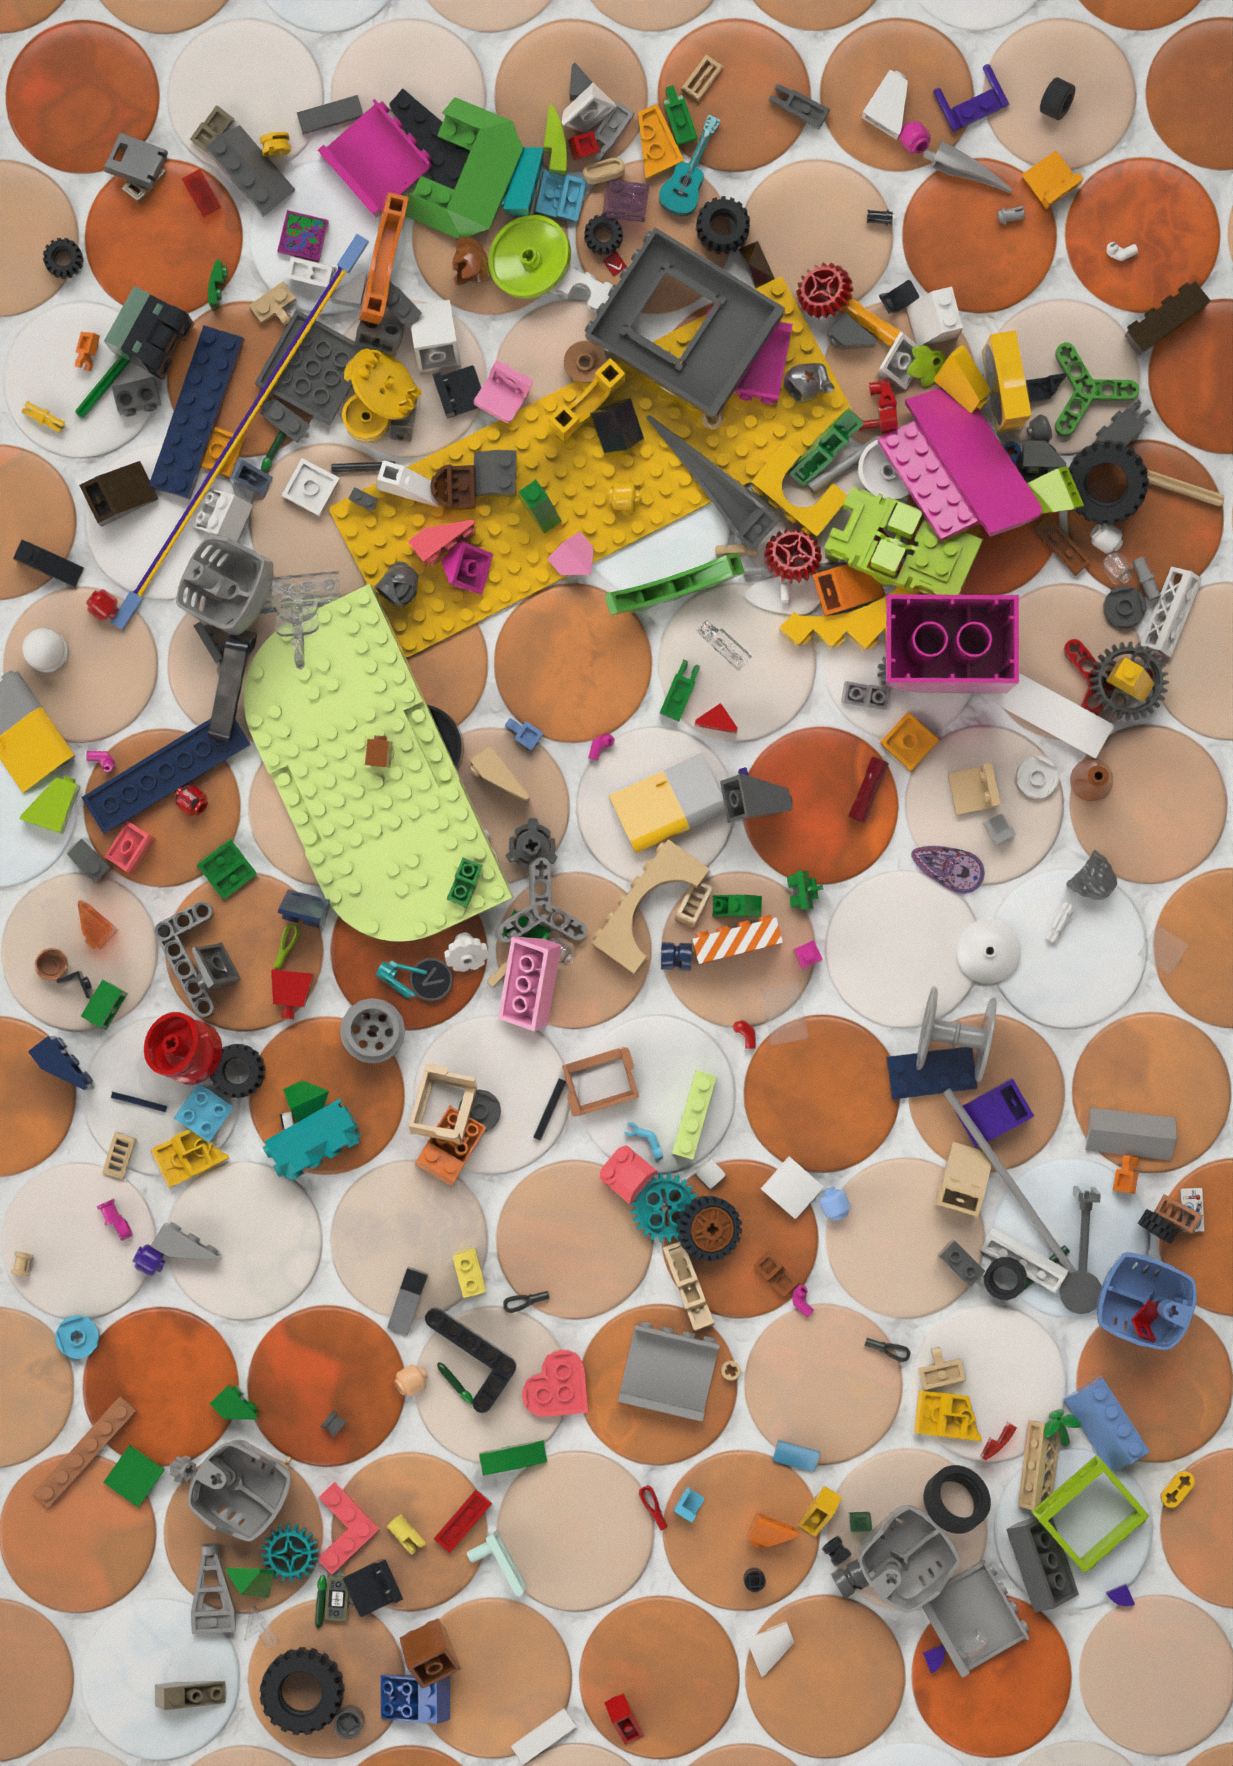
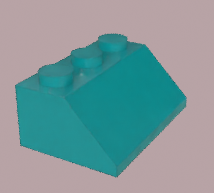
[501,147,544,217]

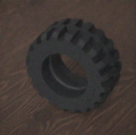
[1069,440,1149,525]
[259,1647,344,1735]

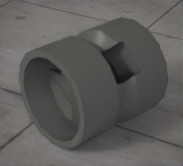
[831,1559,869,1599]
[334,1705,364,1739]

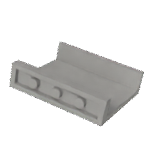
[618,1321,720,1421]

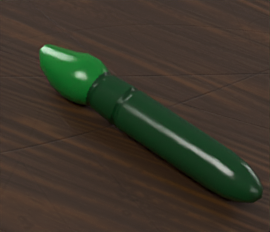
[260,430,287,472]
[437,1362,473,1404]
[315,1575,327,1628]

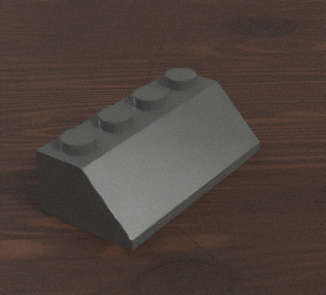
[206,125,295,217]
[1006,1517,1079,1612]

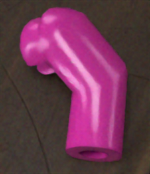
[588,734,615,761]
[86,751,116,772]
[792,1285,814,1317]

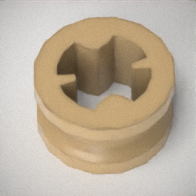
[721,1360,741,1380]

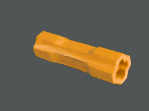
[838,298,901,348]

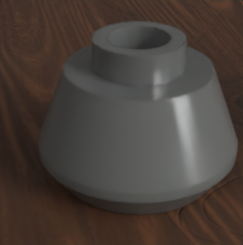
[1026,414,1052,443]

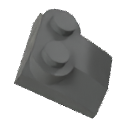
[192,942,241,991]

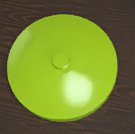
[488,215,571,299]

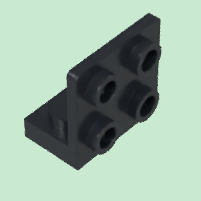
[432,365,481,419]
[343,1559,403,1617]

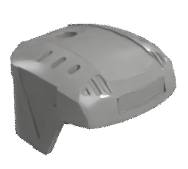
[176,536,273,635]
[188,1440,291,1542]
[859,1505,960,1612]

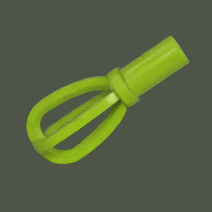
[273,924,300,969]

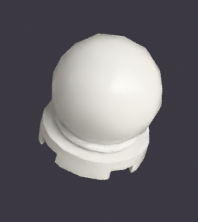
[22,628,69,673]

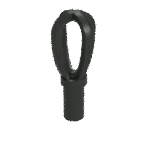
[503,1291,550,1313]
[864,1338,911,1362]

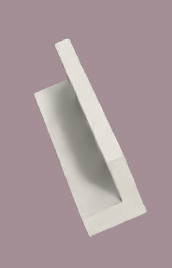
[1141,567,1202,658]

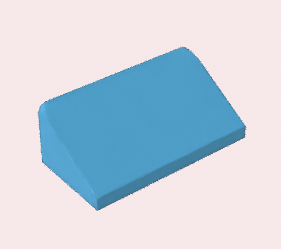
[772,1440,820,1472]

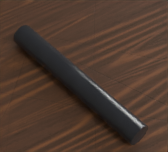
[331,461,396,472]
[533,1078,567,1141]

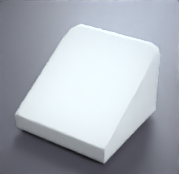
[696,1159,726,1189]

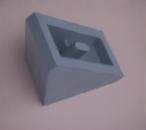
[231,459,273,497]

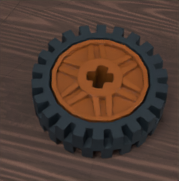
[676,1196,742,1261]

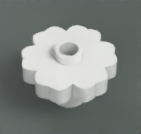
[444,933,489,972]

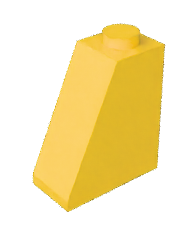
[933,344,991,413]
[1106,657,1155,702]

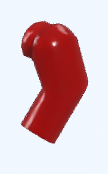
[733,1020,756,1049]

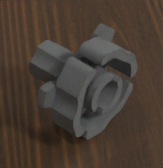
[506,818,558,869]

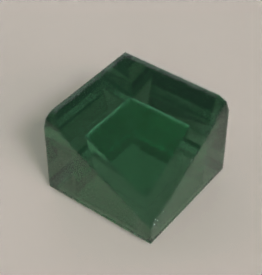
[849,1512,872,1532]

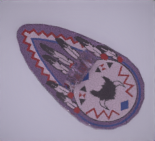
[911,846,985,894]

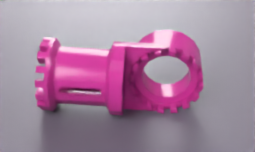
[96,1198,133,1241]

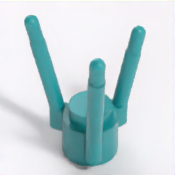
[376,960,427,999]

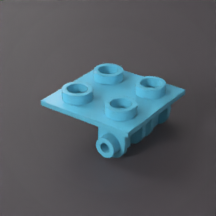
[174,1083,234,1142]

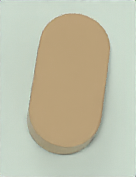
[583,158,625,184]

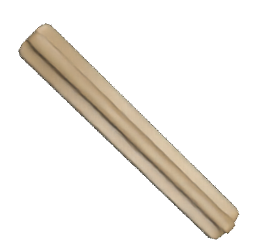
[1147,470,1225,506]

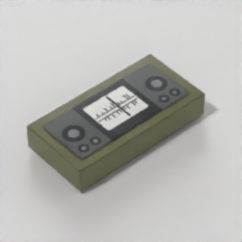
[324,1575,349,1621]

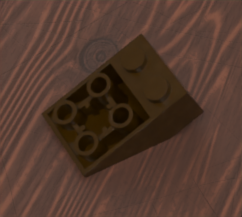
[79,461,159,527]

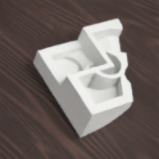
[746,1622,794,1677]

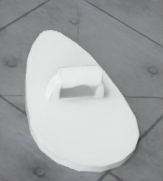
[745,576,820,615]

